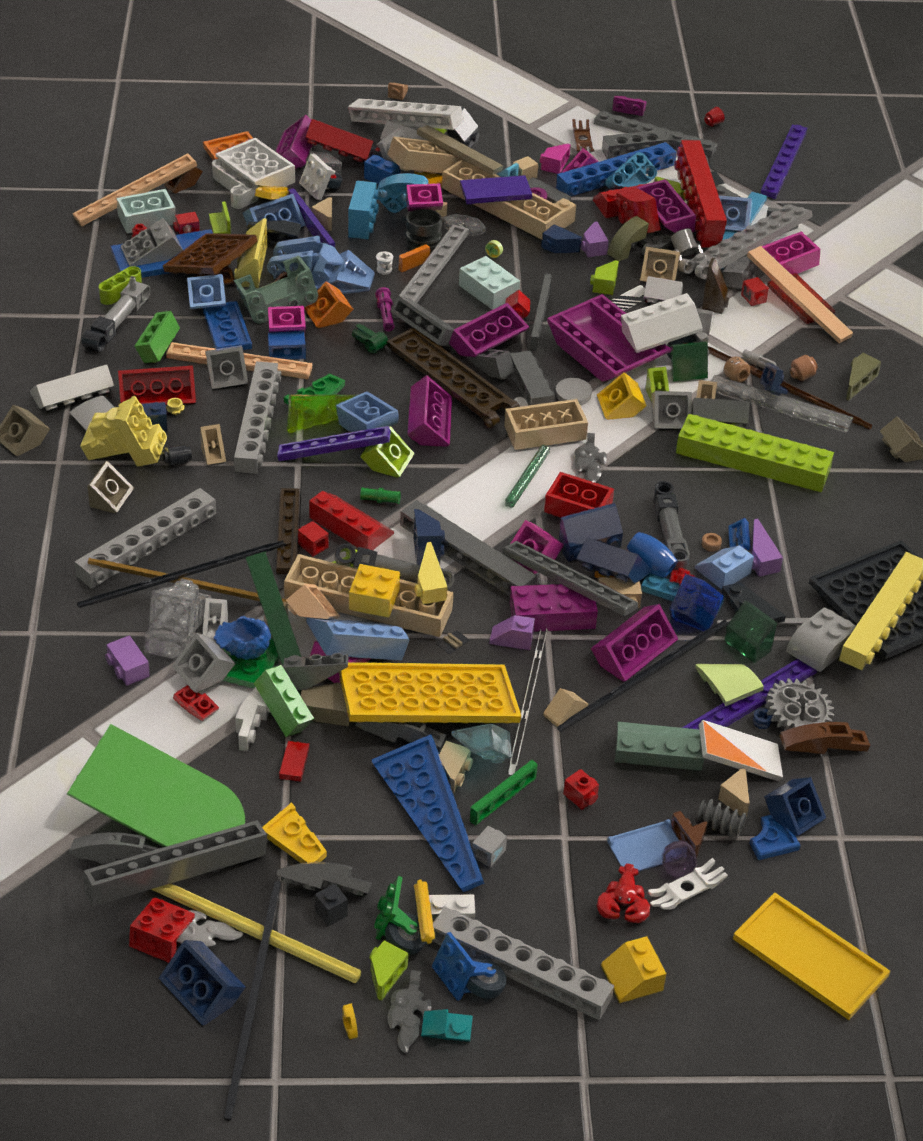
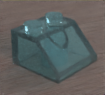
[452,724,512,763]

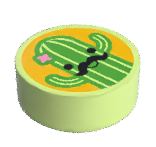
[485,240,503,258]

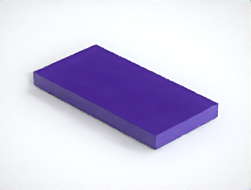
[460,175,532,204]

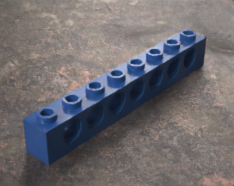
[556,142,677,196]

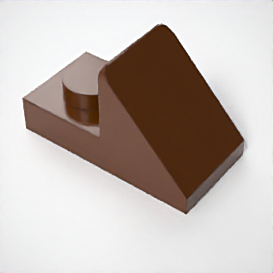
[671,811,707,860]

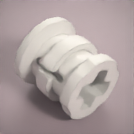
[376,251,393,275]

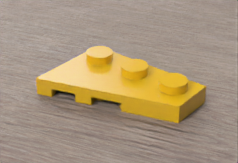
[262,802,327,863]

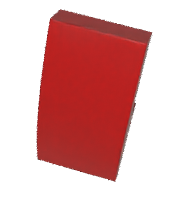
[173,685,219,721]

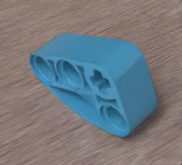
[606,152,657,190]
[377,173,428,213]

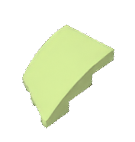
[695,664,764,706]

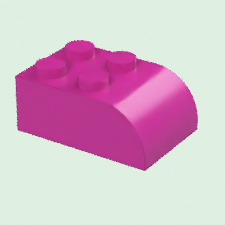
[762,231,821,276]

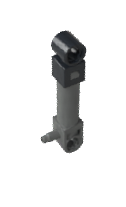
[653,481,690,572]
[334,544,454,591]

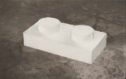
[429,895,475,919]

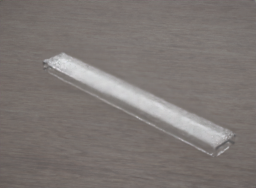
[711,375,853,433]

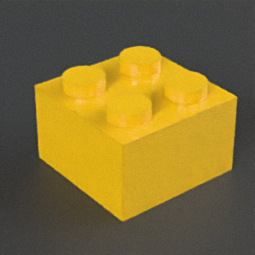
[349,564,400,618]

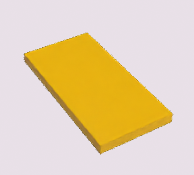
[733,893,890,1020]

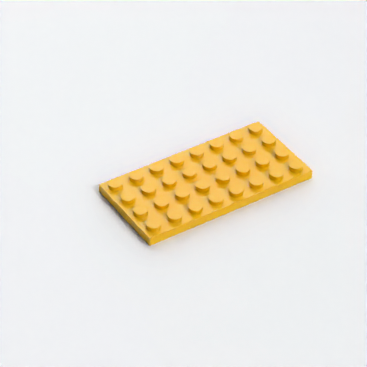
[339,662,521,724]

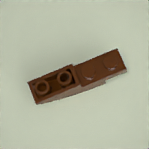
[780,722,870,754]

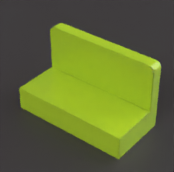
[209,202,231,234]

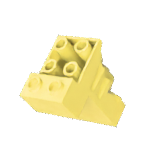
[80,396,167,467]

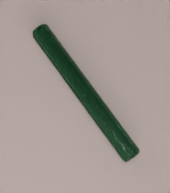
[505,445,550,508]

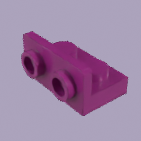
[612,96,647,116]

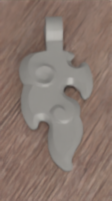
[177,911,243,947]

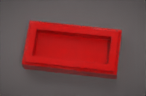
[279,741,310,782]

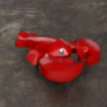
[596,863,650,923]

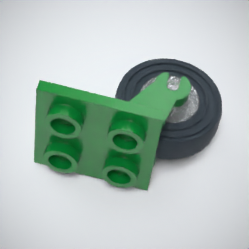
[374,876,426,955]

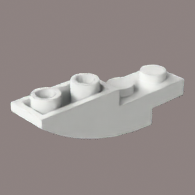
[235,687,271,751]

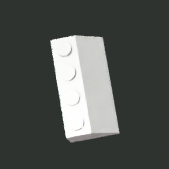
[621,293,703,353]
[30,365,114,411]

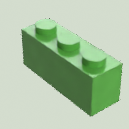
[135,311,180,363]
[253,665,314,737]

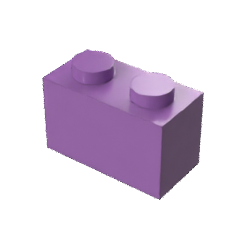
[105,635,150,686]

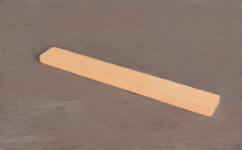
[73,153,197,226]
[747,246,853,343]
[166,342,312,379]

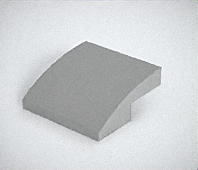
[69,396,115,431]

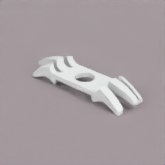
[648,858,728,910]

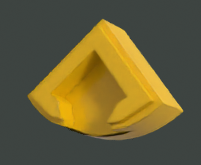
[342,1003,358,1039]

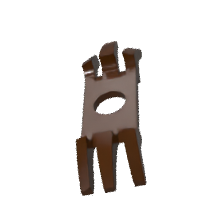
[572,119,594,153]

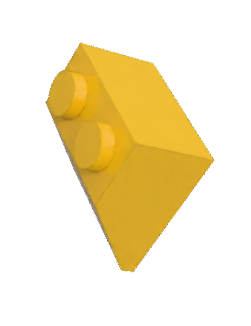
[597,373,647,420]
[601,936,666,1003]

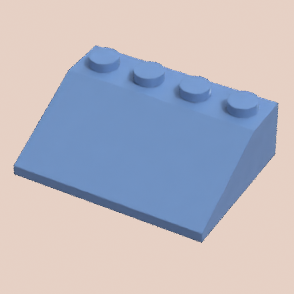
[306,617,410,660]

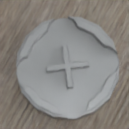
[556,378,592,405]

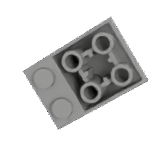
[121,218,183,267]

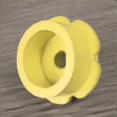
[166,398,184,415]

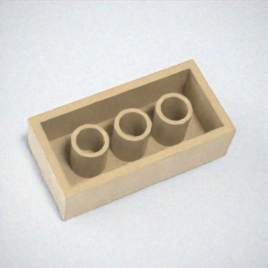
[387,137,462,174]

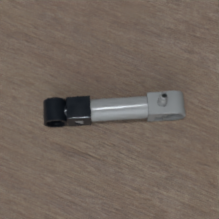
[82,276,150,352]

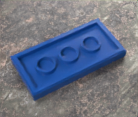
[202,301,252,350]

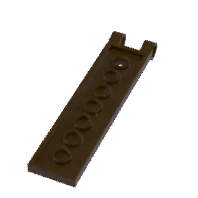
[387,328,520,428]

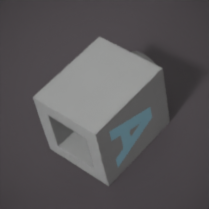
[472,826,507,868]

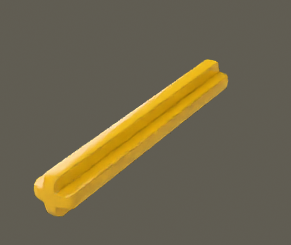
[414,880,435,944]

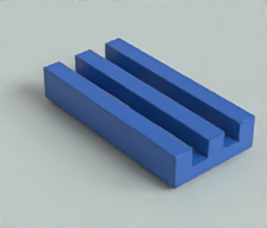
[728,518,751,550]

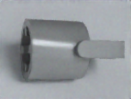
[671,229,703,267]

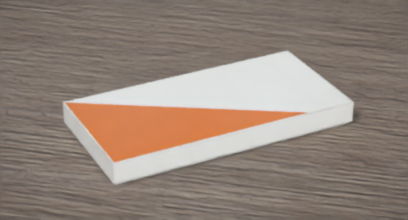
[699,720,783,781]

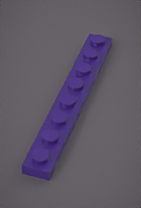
[760,124,807,199]

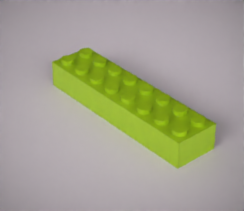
[676,414,834,492]

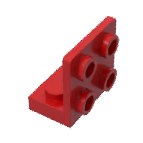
[129,898,195,963]

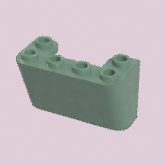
[234,255,318,324]

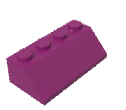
[275,114,313,169]
[636,179,696,233]
[449,303,529,357]
[407,376,452,447]
[591,604,678,682]

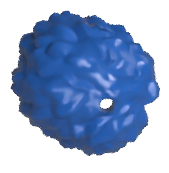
[213,616,271,660]

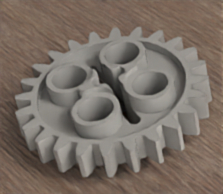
[765,678,834,731]

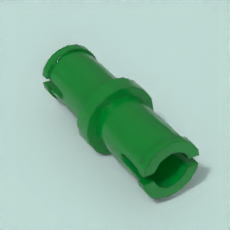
[360,487,401,504]

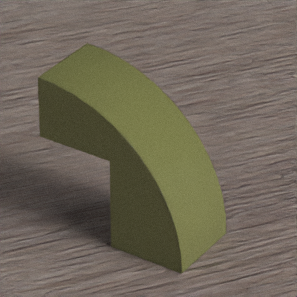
[607,216,649,261]

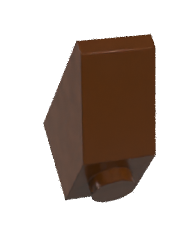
[164,167,203,194]

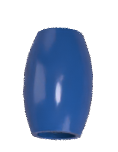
[626,532,678,578]

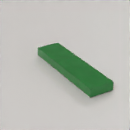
[470,760,538,825]

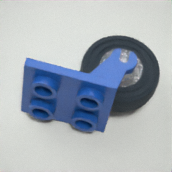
[432,932,506,1001]

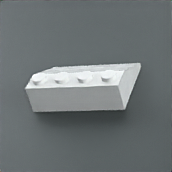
[216,138,295,187]

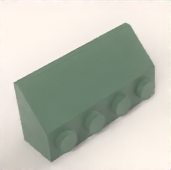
[615,722,704,770]

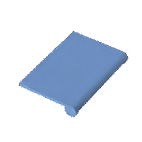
[607,819,687,872]

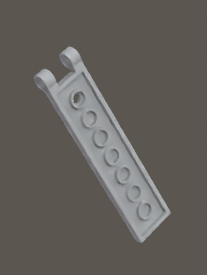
[678,204,813,279]

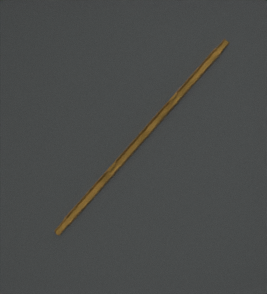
[87,558,287,602]

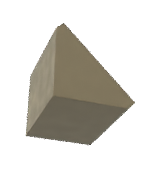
[87,461,134,514]

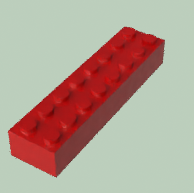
[674,140,727,248]

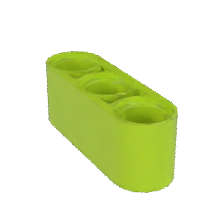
[99,266,142,305]

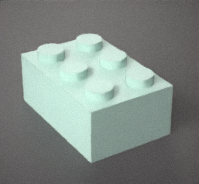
[116,189,176,234]
[459,256,520,310]

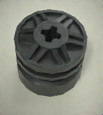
[406,209,442,251]

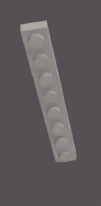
[399,224,469,303]

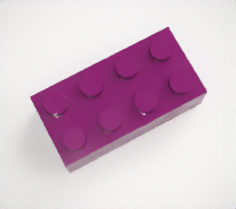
[510,584,598,632]

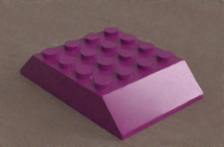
[547,294,671,382]

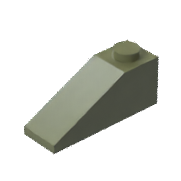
[846,353,881,401]

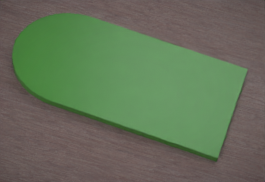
[67,724,245,847]

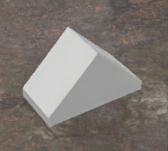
[202,598,228,638]

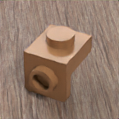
[388,82,408,100]

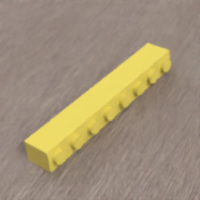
[839,552,923,670]

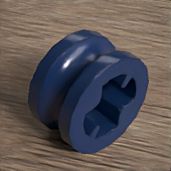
[753,708,773,729]

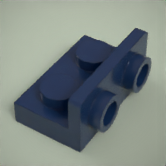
[760,362,788,396]

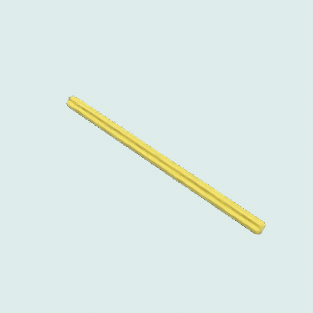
[151,883,361,983]

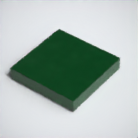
[671,342,708,382]

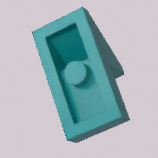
[421,1009,473,1042]

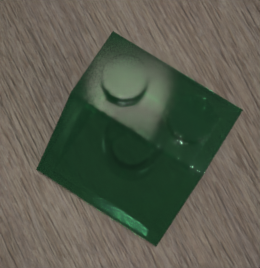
[724,600,777,663]

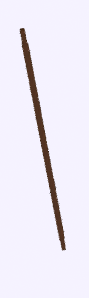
[708,346,872,430]

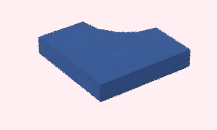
[749,815,801,860]

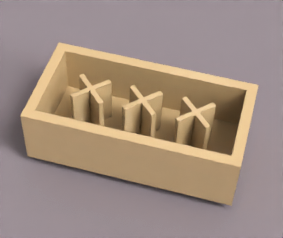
[504,399,588,450]

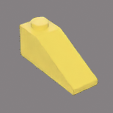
[415,542,447,605]

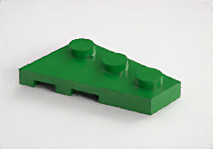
[284,374,345,416]

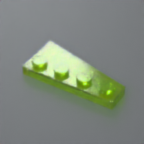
[287,395,357,433]

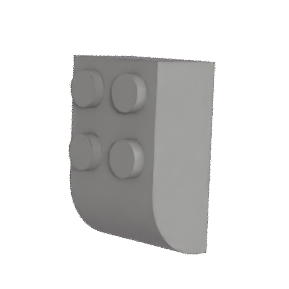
[786,607,856,672]

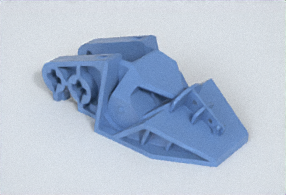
[267,236,375,294]

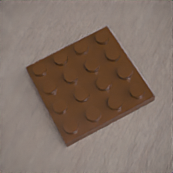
[163,233,258,275]

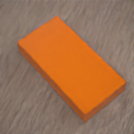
[399,244,430,272]

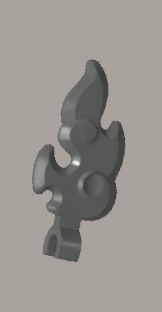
[574,433,607,483]
[387,970,431,1054]

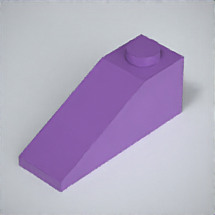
[751,519,783,576]

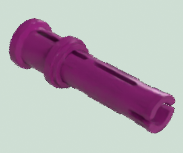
[375,287,395,332]

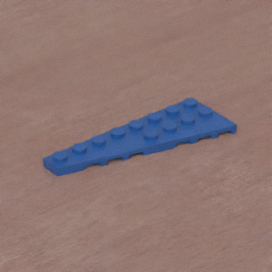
[372,734,485,892]

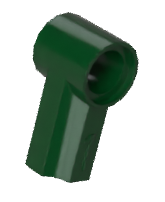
[352,323,388,354]

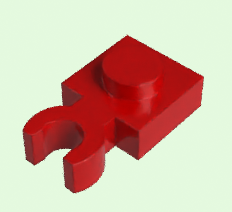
[669,568,695,586]

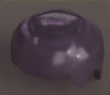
[661,841,698,878]

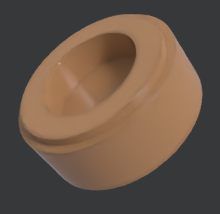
[701,533,722,551]

